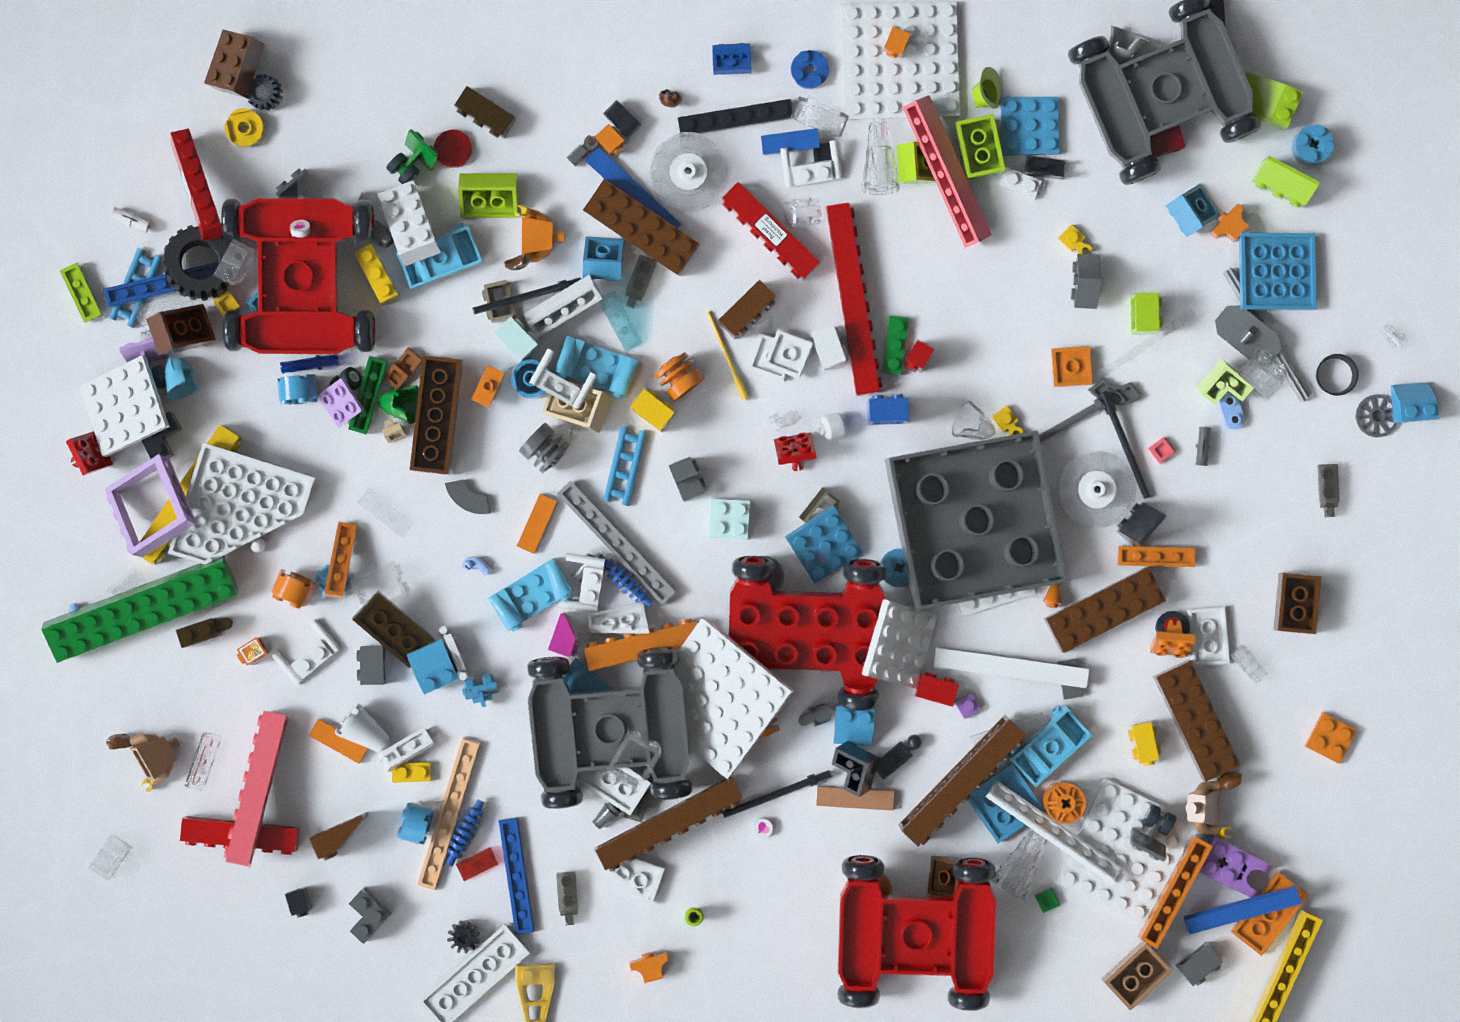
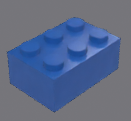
[866,394,909,425]

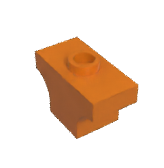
[1209,203,1249,242]
[471,365,505,408]
[629,951,669,983]

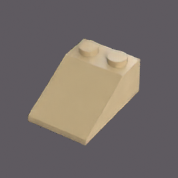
[542,382,612,433]

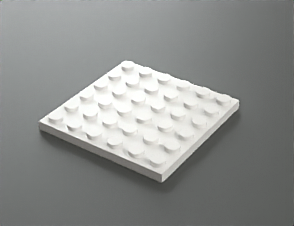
[842,2,960,120]
[674,617,793,779]
[1055,778,1207,925]

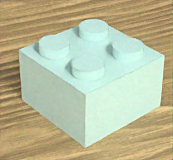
[494,317,540,361]
[709,499,750,540]

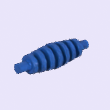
[598,554,653,607]
[446,799,485,866]

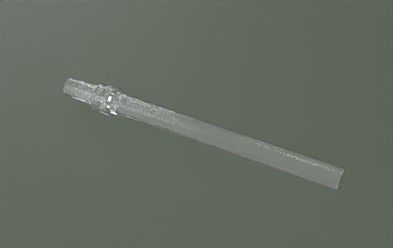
[1096,310,1196,379]

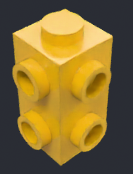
[1128,721,1161,766]

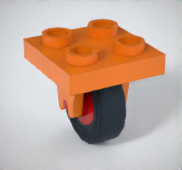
[1150,611,1195,658]

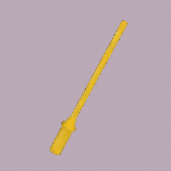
[707,311,749,401]

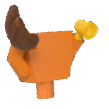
[504,205,565,271]

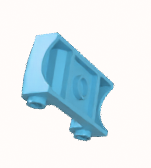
[396,223,482,289]
[554,336,640,399]
[488,558,574,632]
[1009,705,1093,787]

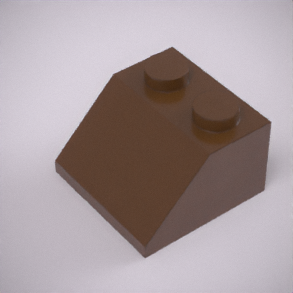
[927,856,961,896]

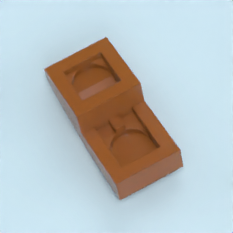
[383,347,422,389]

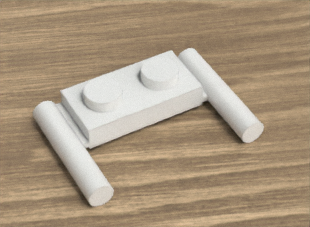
[780,140,842,187]
[529,349,597,410]
[559,553,605,612]
[272,619,340,685]
[439,626,468,680]

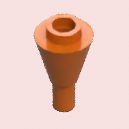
[1043,584,1062,608]

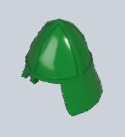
[377,385,419,424]

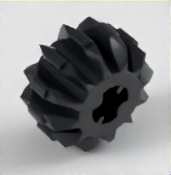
[447,920,480,954]

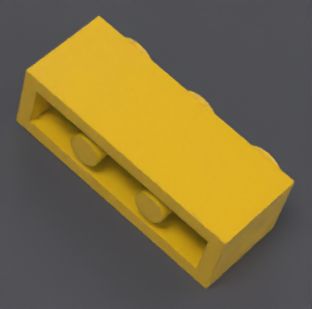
[354,244,400,305]

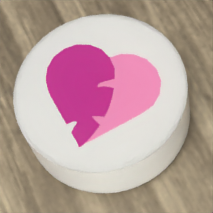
[290,220,310,237]
[754,818,773,838]

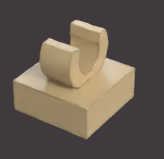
[382,418,406,443]

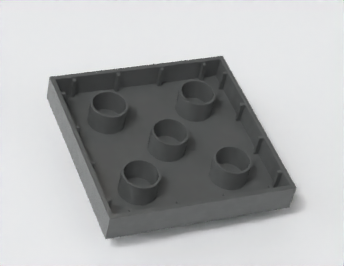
[884,430,1068,611]

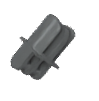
[798,704,833,727]

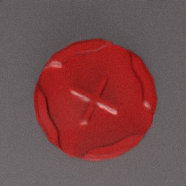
[434,129,472,168]

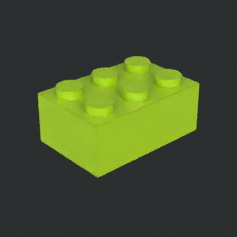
[954,114,1006,181]

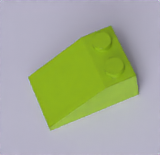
[1246,72,1303,130]

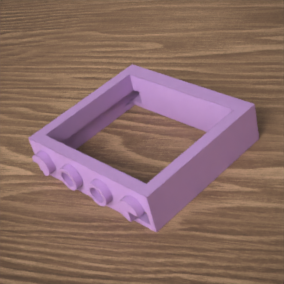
[105,454,196,558]

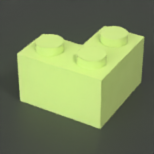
[1197,358,1255,405]

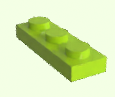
[60,263,103,323]

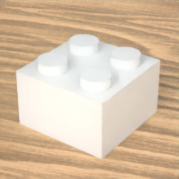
[810,324,848,371]

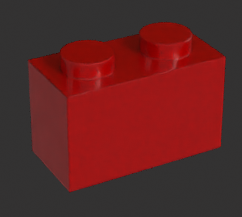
[904,340,935,373]
[914,671,959,707]

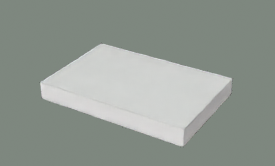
[1186,606,1231,667]

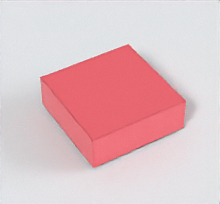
[1148,437,1175,464]

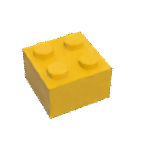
[630,389,675,432]

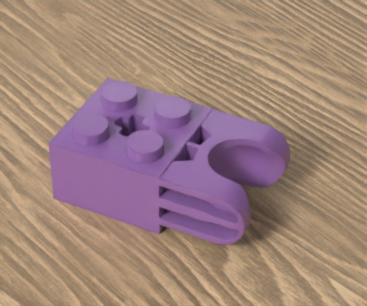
[1199,835,1272,898]

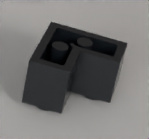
[141,412,183,459]
[831,741,879,797]

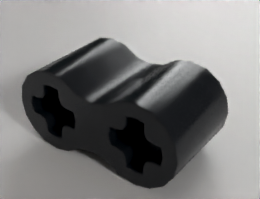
[603,100,642,139]

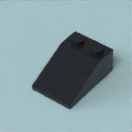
[1116,502,1167,546]

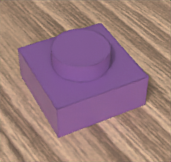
[954,693,981,719]

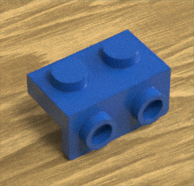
[712,43,752,75]

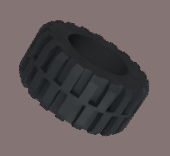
[162,225,237,301]

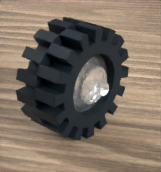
[247,74,283,111]

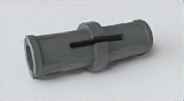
[1195,427,1211,466]

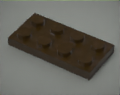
[352,590,435,668]

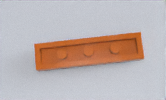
[324,521,357,599]
[1117,546,1195,567]

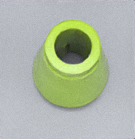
[685,907,704,927]

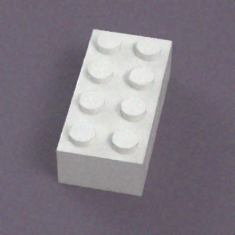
[378,180,441,266]

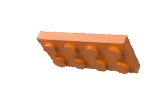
[1230,871,1309,956]

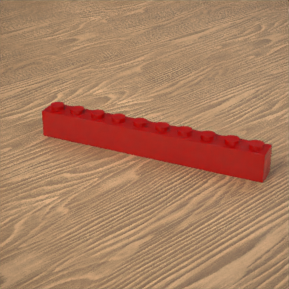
[826,202,882,396]

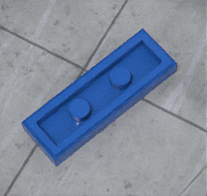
[761,128,820,155]

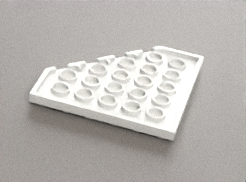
[168,443,315,565]

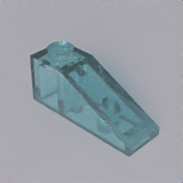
[599,290,642,352]

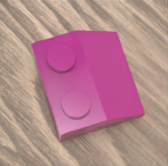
[548,613,580,658]

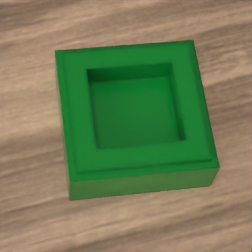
[1034,887,1060,913]

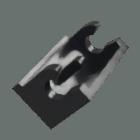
[1024,156,1065,180]

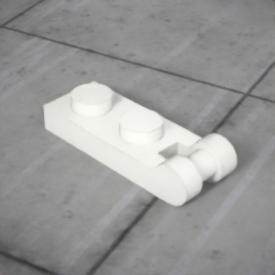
[378,727,434,772]

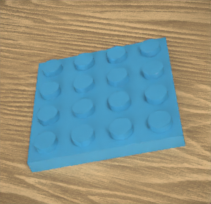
[1239,233,1317,310]

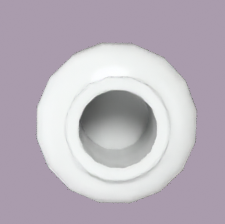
[818,413,848,440]

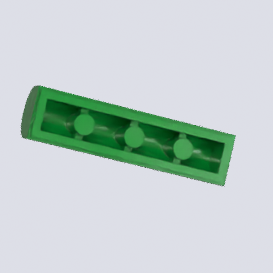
[348,356,388,435]

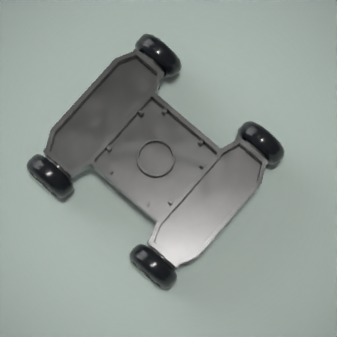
[1068,0,1261,185]
[527,647,693,809]

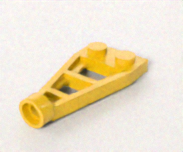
[515,963,555,1022]

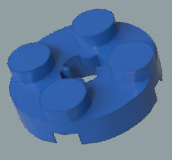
[791,50,829,89]

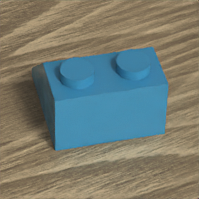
[1166,184,1221,237]
[583,237,624,281]
[1391,382,1439,423]
[407,638,459,695]
[833,705,875,746]

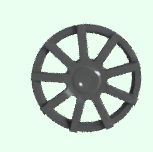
[1355,395,1397,438]

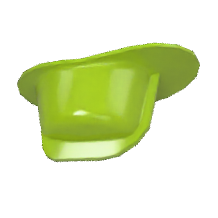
[972,67,1002,109]

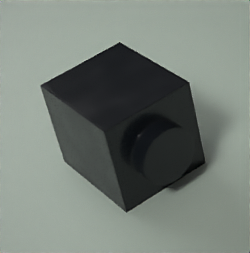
[285,887,312,918]

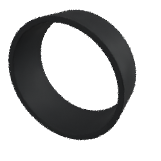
[1316,354,1359,396]

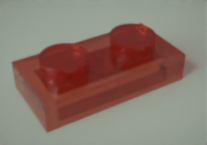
[456,847,499,881]

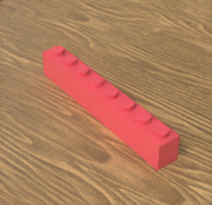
[903,95,992,248]
[224,711,289,868]

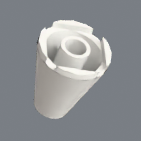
[335,702,390,752]

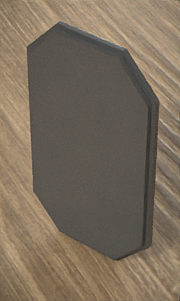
[1215,305,1281,364]

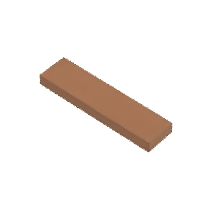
[816,786,894,811]

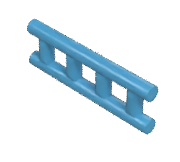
[109,248,162,328]
[603,426,647,506]

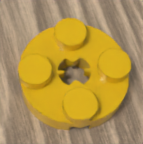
[225,108,264,147]

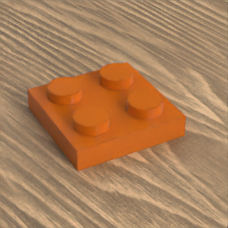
[1051,346,1092,387]
[1305,712,1357,764]

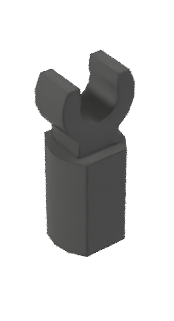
[566,135,599,167]

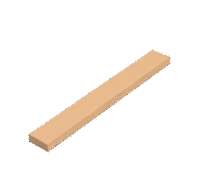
[417,738,481,891]

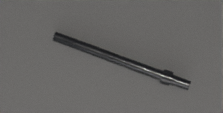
[472,277,581,315]
[1100,390,1151,499]
[722,770,832,818]

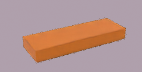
[517,494,558,554]
[309,719,368,764]

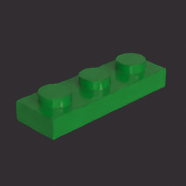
[882,315,909,375]

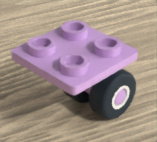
[119,338,167,389]
[318,367,363,427]

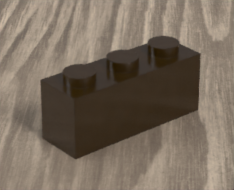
[454,86,516,138]

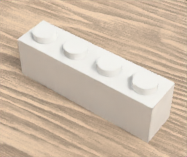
[524,275,603,338]

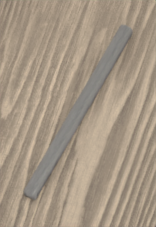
[1223,268,1309,402]

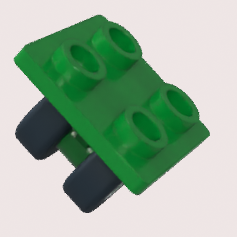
[386,129,438,184]

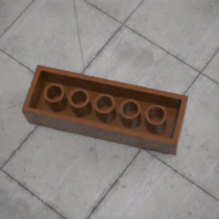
[583,179,700,276]
[409,355,463,475]
[1043,566,1166,653]
[1153,660,1240,782]

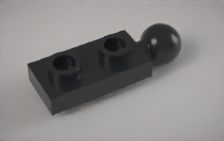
[876,734,922,780]

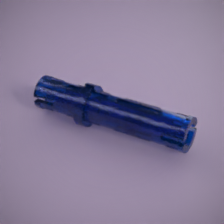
[280,354,339,374]

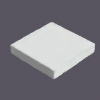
[764,329,814,379]
[747,332,786,382]

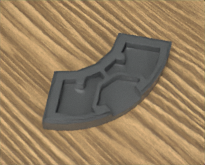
[1088,378,1142,405]
[445,480,490,514]

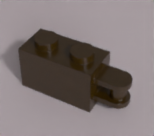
[175,617,233,648]

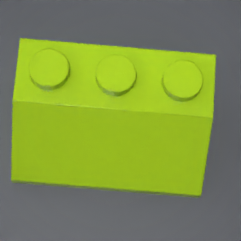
[1252,156,1320,208]
[458,173,518,218]

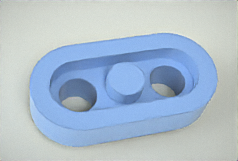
[1219,392,1244,430]

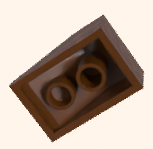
[309,812,368,861]

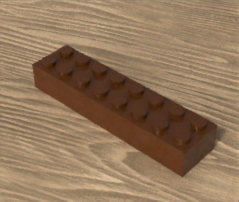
[898,714,1026,847]
[594,777,743,872]

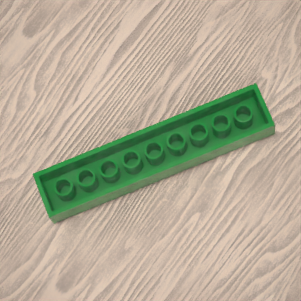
[41,555,238,663]

